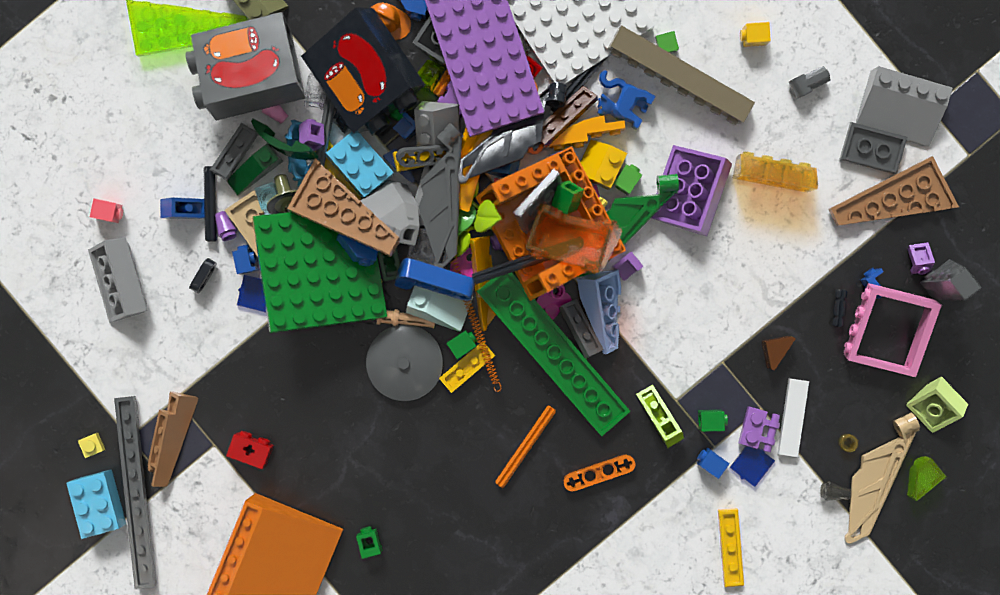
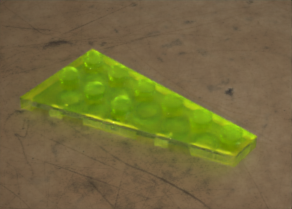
[126,0,248,57]

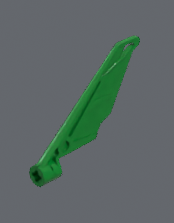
[577,174,679,277]

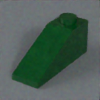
[227,143,283,196]

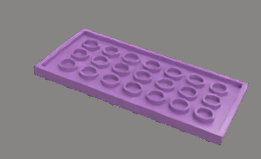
[425,0,544,137]

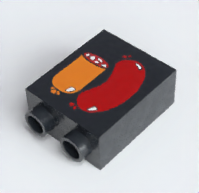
[301,7,426,136]

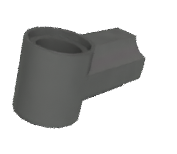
[789,66,831,99]

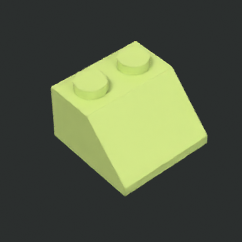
[906,376,968,433]

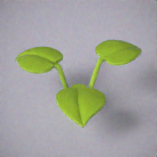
[454,183,502,258]

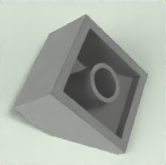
[414,101,460,146]

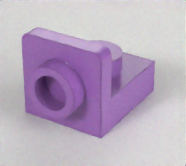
[908,243,935,274]

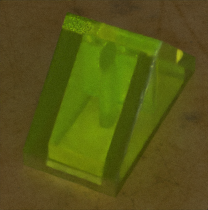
[418,59,444,94]

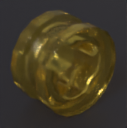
[838,434,858,452]

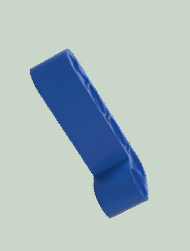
[395,258,475,301]

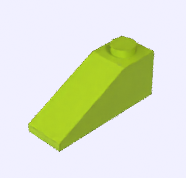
[636,385,684,448]

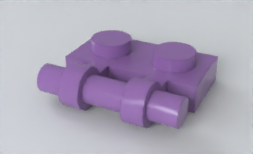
[738,406,780,453]

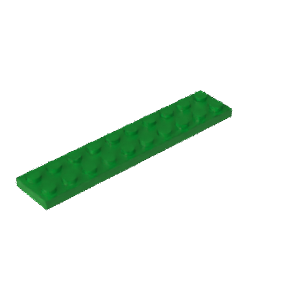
[476,273,630,436]

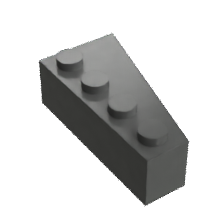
[920,259,981,300]

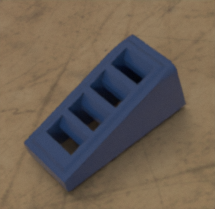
[383,148,417,185]

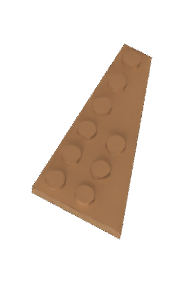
[828,156,959,226]
[287,159,400,257]

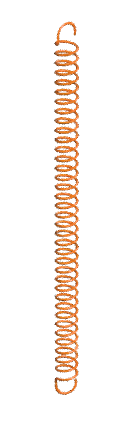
[450,255,501,392]

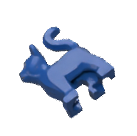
[597,70,656,130]

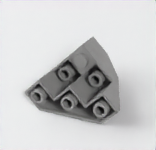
[360,180,419,246]

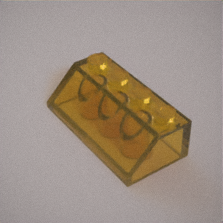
[732,152,818,193]

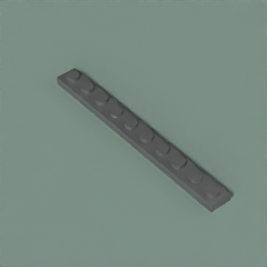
[114,396,156,589]

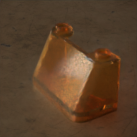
[525,203,622,274]

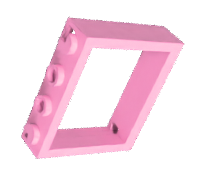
[844,283,942,377]

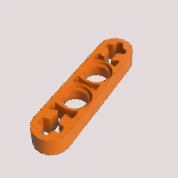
[563,455,635,491]

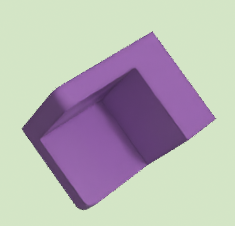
[612,251,643,281]

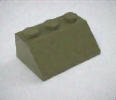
[233,0,289,20]

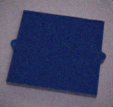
[237,275,267,313]
[730,446,775,487]

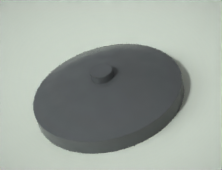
[366,324,443,401]

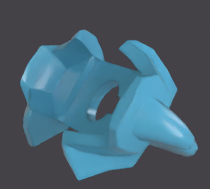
[285,119,313,187]

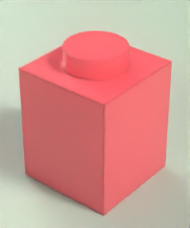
[90,198,123,223]

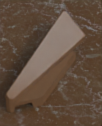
[147,392,198,487]

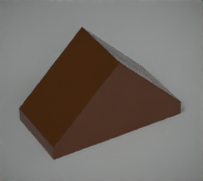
[761,336,796,371]

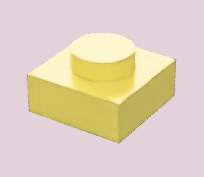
[78,433,105,458]

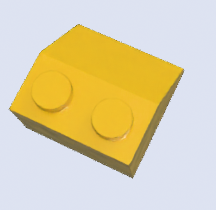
[580,140,627,190]

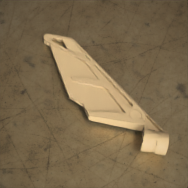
[845,413,920,544]

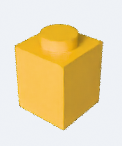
[740,22,771,47]

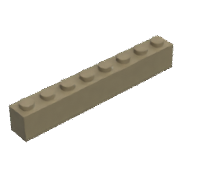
[607,25,755,125]

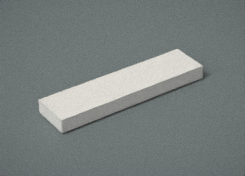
[777,378,809,457]

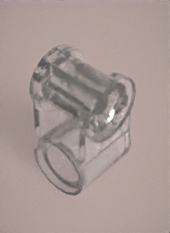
[304,73,326,110]

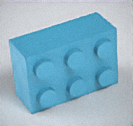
[326,132,394,199]
[66,469,126,539]

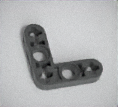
[396,145,450,167]

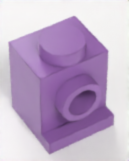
[299,119,324,151]

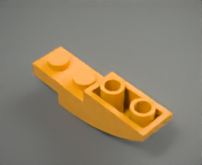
[549,116,625,151]

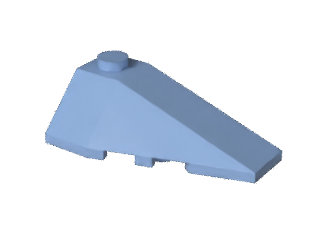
[577,270,621,354]

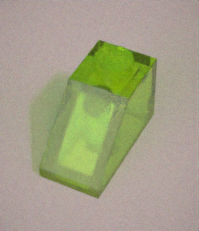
[907,456,947,501]

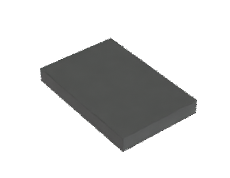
[839,122,908,174]
[514,169,562,234]

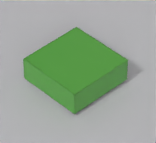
[655,31,679,53]

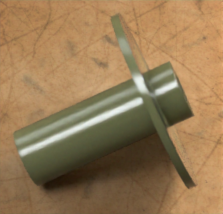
[266,174,297,214]

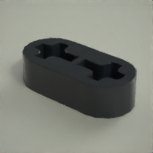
[189,258,217,294]

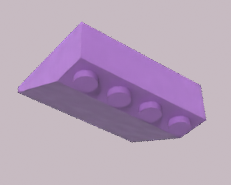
[652,145,732,236]

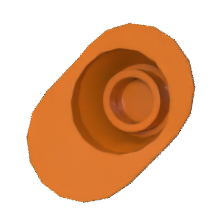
[371,2,411,40]

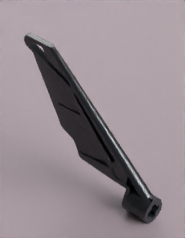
[458,82,567,184]

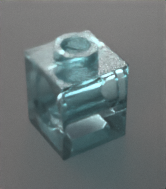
[254,182,278,213]

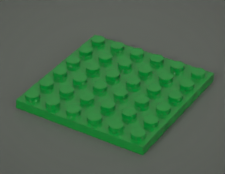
[252,212,387,333]

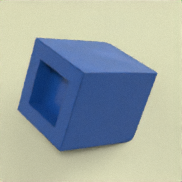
[393,112,416,142]

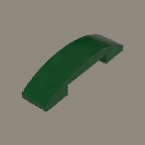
[251,118,319,160]

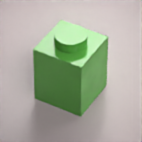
[612,164,642,196]

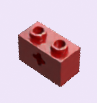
[226,431,274,469]

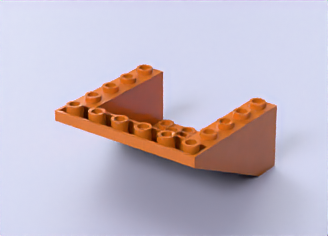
[476,146,626,301]
[207,493,343,595]

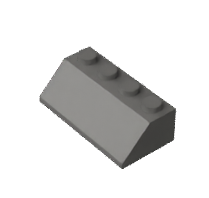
[88,237,147,323]

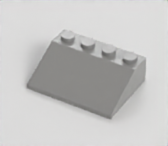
[856,66,952,147]

